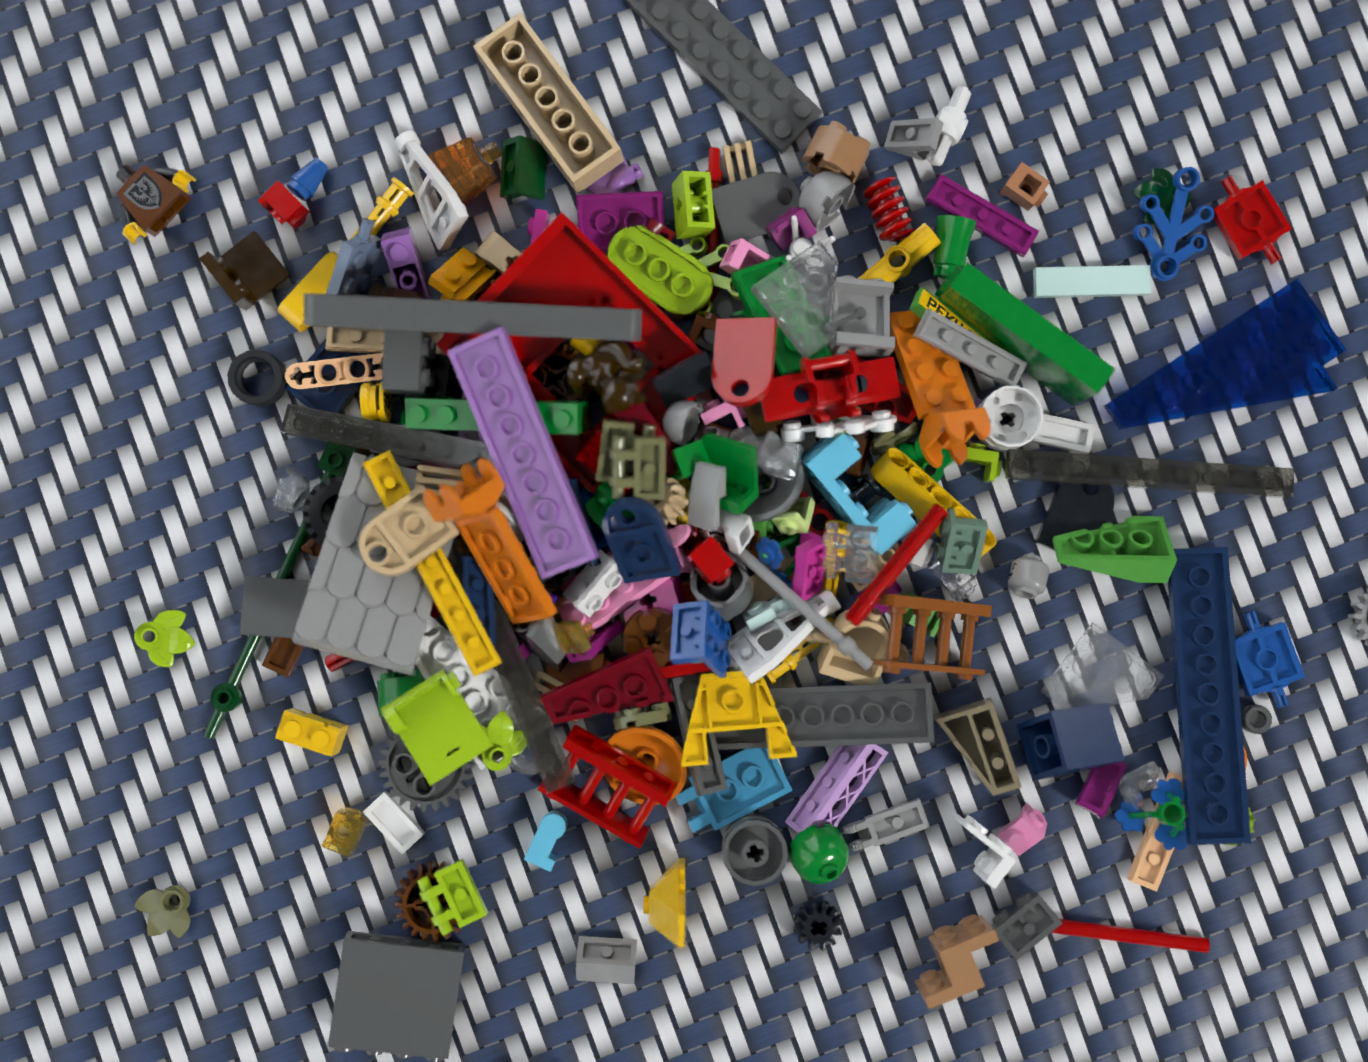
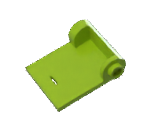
[381,669,493,786]

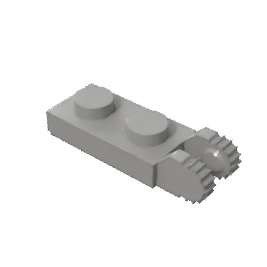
[843,798,930,852]

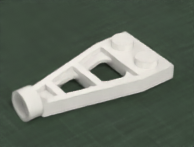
[395,131,469,251]
[727,589,841,684]

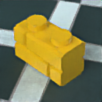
[275,708,348,757]

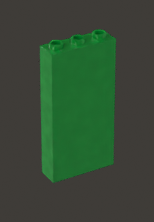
[934,262,1116,406]

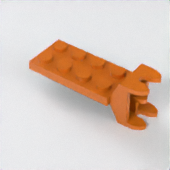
[890,311,991,468]
[423,458,558,624]

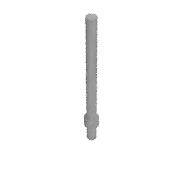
[732,548,874,670]

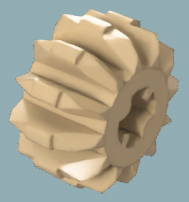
[645,477,689,526]

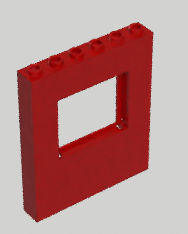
[435,212,713,494]

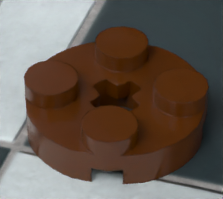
[623,607,673,668]

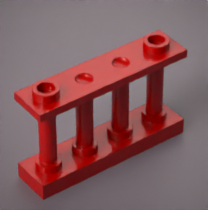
[538,724,677,849]

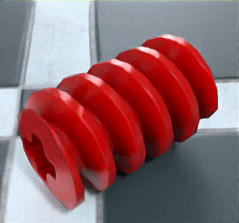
[863,176,916,242]

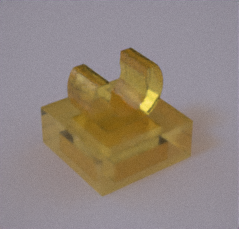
[553,621,595,654]

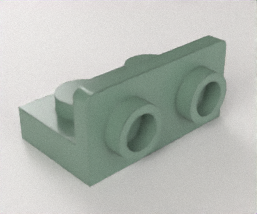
[934,508,988,575]

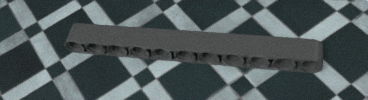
[304,293,642,341]

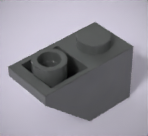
[526,617,576,672]

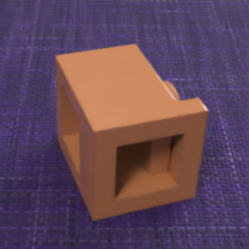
[999,162,1050,211]

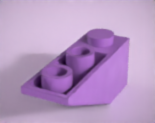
[380,227,431,299]

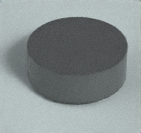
[1241,704,1272,734]

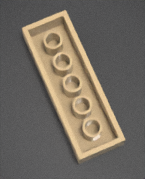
[473,13,624,194]

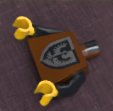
[116,165,197,245]

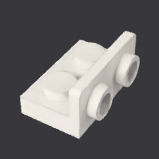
[563,549,623,618]

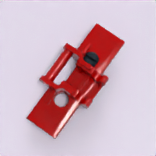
[761,349,901,424]

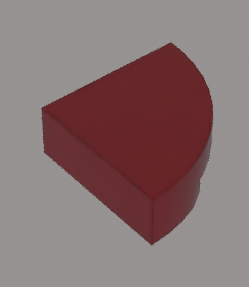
[646,218,676,241]

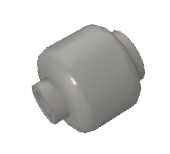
[1008,554,1049,599]

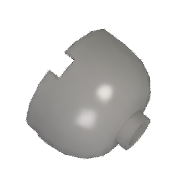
[799,170,855,230]

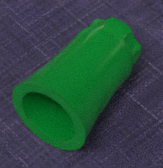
[933,215,977,279]

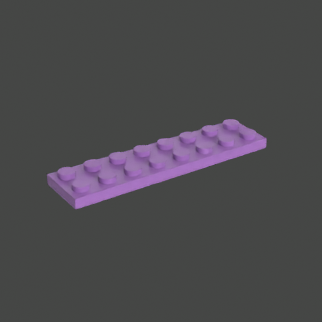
[447,327,599,579]

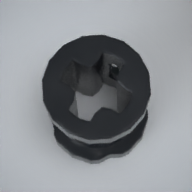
[848,473,882,506]

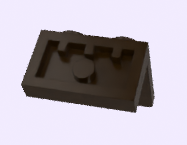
[199,231,290,311]

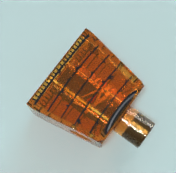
[428,137,503,207]

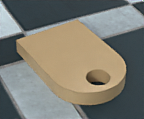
[359,485,459,576]

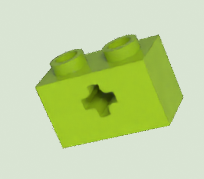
[672,171,715,239]

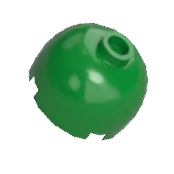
[788,824,849,884]

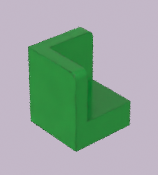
[668,439,711,480]

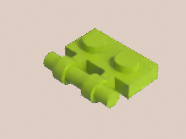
[417,858,488,936]

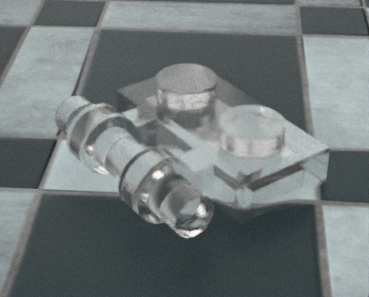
[822,522,878,583]

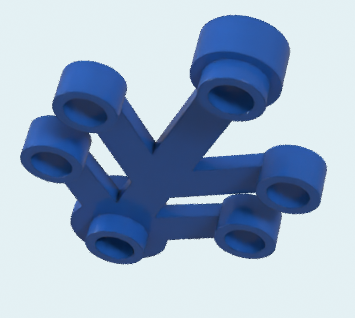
[1132,167,1214,281]

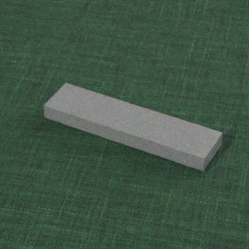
[913,309,1027,386]

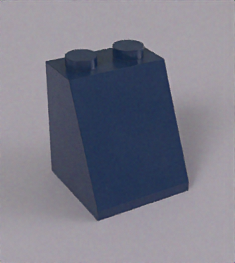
[1017,702,1125,781]

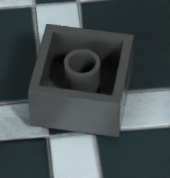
[382,329,436,396]

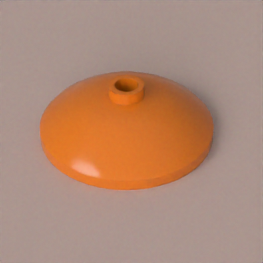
[604,725,688,805]

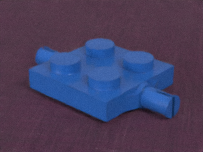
[1235,610,1305,708]

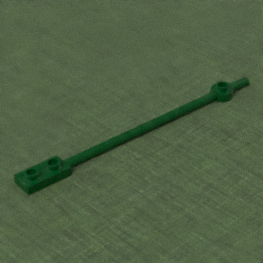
[203,415,369,739]

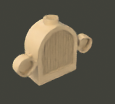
[805,607,909,685]

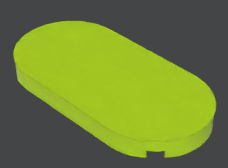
[608,225,713,316]

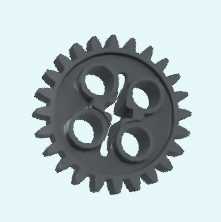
[378,730,475,812]

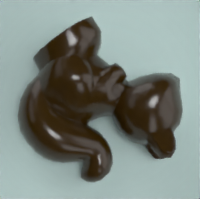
[568,340,647,413]

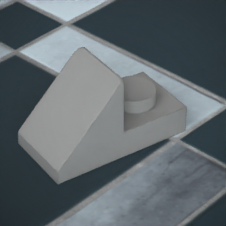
[884,118,944,160]

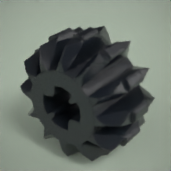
[793,899,843,951]

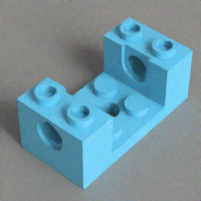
[800,432,917,555]

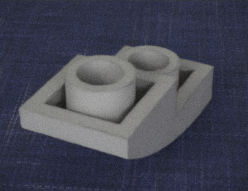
[688,461,726,531]

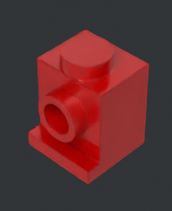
[257,180,310,229]

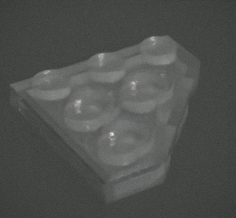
[751,240,838,358]
[1040,623,1164,709]

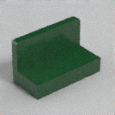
[500,135,546,201]

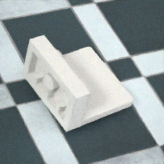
[954,814,1017,889]

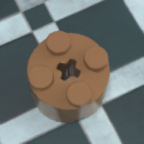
[802,121,871,184]

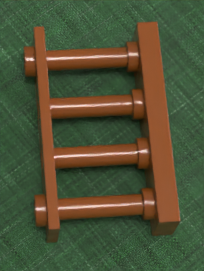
[871,593,992,680]

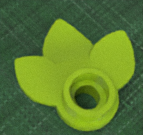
[134,610,196,667]
[481,711,528,771]

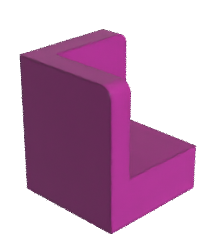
[766,207,817,250]

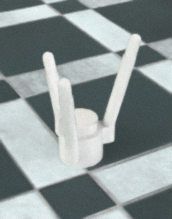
[786,215,835,266]

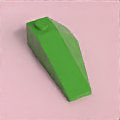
[1052,516,1177,583]

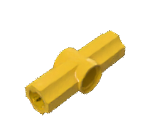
[858,223,941,283]

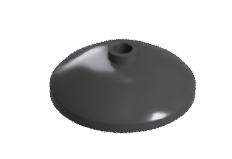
[742,436,804,522]

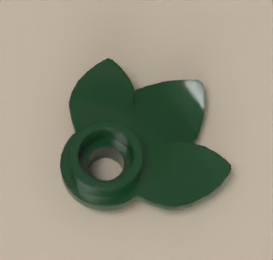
[1132,168,1190,225]

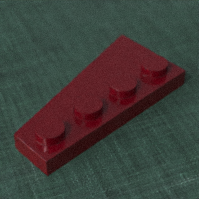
[540,646,675,724]

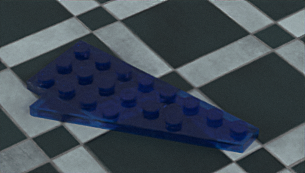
[1104,278,1346,430]

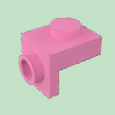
[699,398,747,428]
[998,803,1048,856]

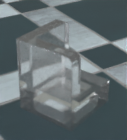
[757,431,804,480]

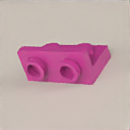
[792,531,828,601]

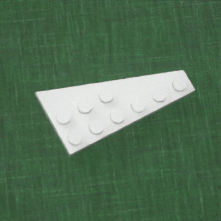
[415,616,554,770]

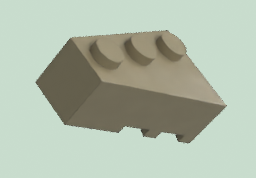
[935,697,1022,796]

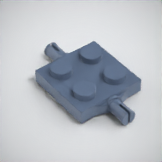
[326,218,381,295]

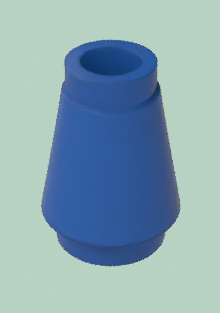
[287,157,329,201]

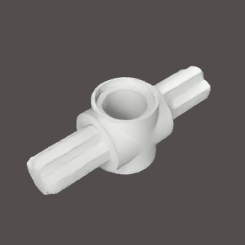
[927,86,971,166]

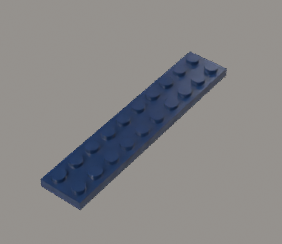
[1168,547,1251,845]

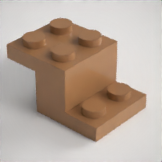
[914,914,999,1009]

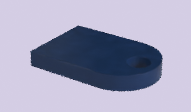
[602,497,682,583]

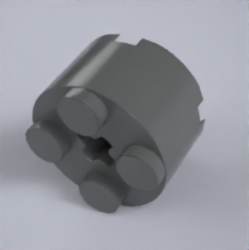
[690,552,754,621]

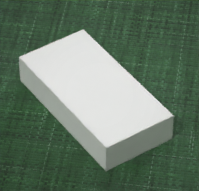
[1031,414,1096,454]
[363,790,426,855]

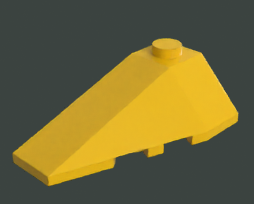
[643,858,685,947]

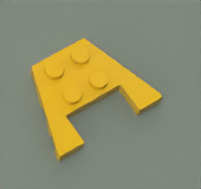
[680,671,797,767]

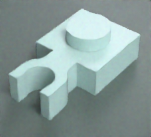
[741,595,793,631]

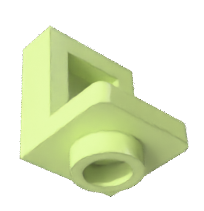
[771,497,815,535]

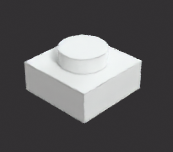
[909,539,934,568]

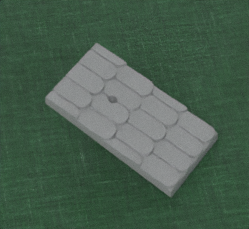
[293,452,457,675]

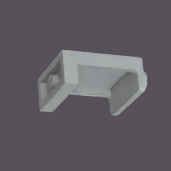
[829,275,895,359]

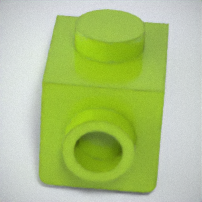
[965,443,1002,483]

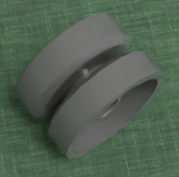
[721,813,788,886]

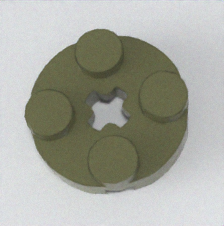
[613,702,672,730]

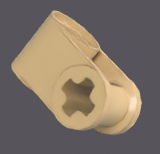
[474,231,522,274]

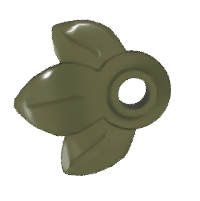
[870,421,918,457]
[134,885,191,938]

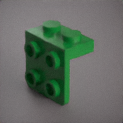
[688,432,759,515]

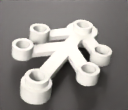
[781,410,897,442]

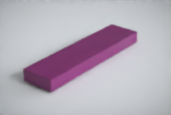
[925,174,1039,258]

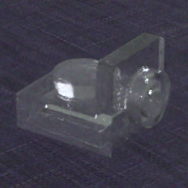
[930,561,977,601]
[1119,760,1160,810]

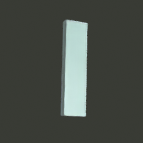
[1033,265,1151,298]

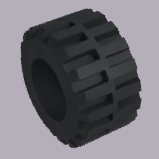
[302,476,344,546]

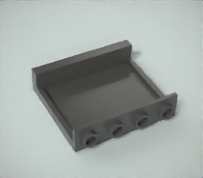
[328,931,465,1061]

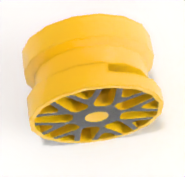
[360,382,392,423]

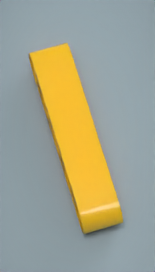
[871,447,997,557]

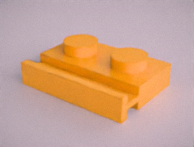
[428,247,497,301]

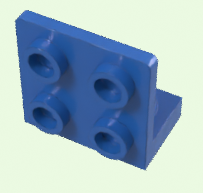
[670,600,731,678]

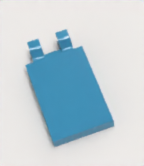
[675,748,793,832]

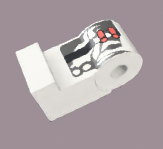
[699,509,755,555]

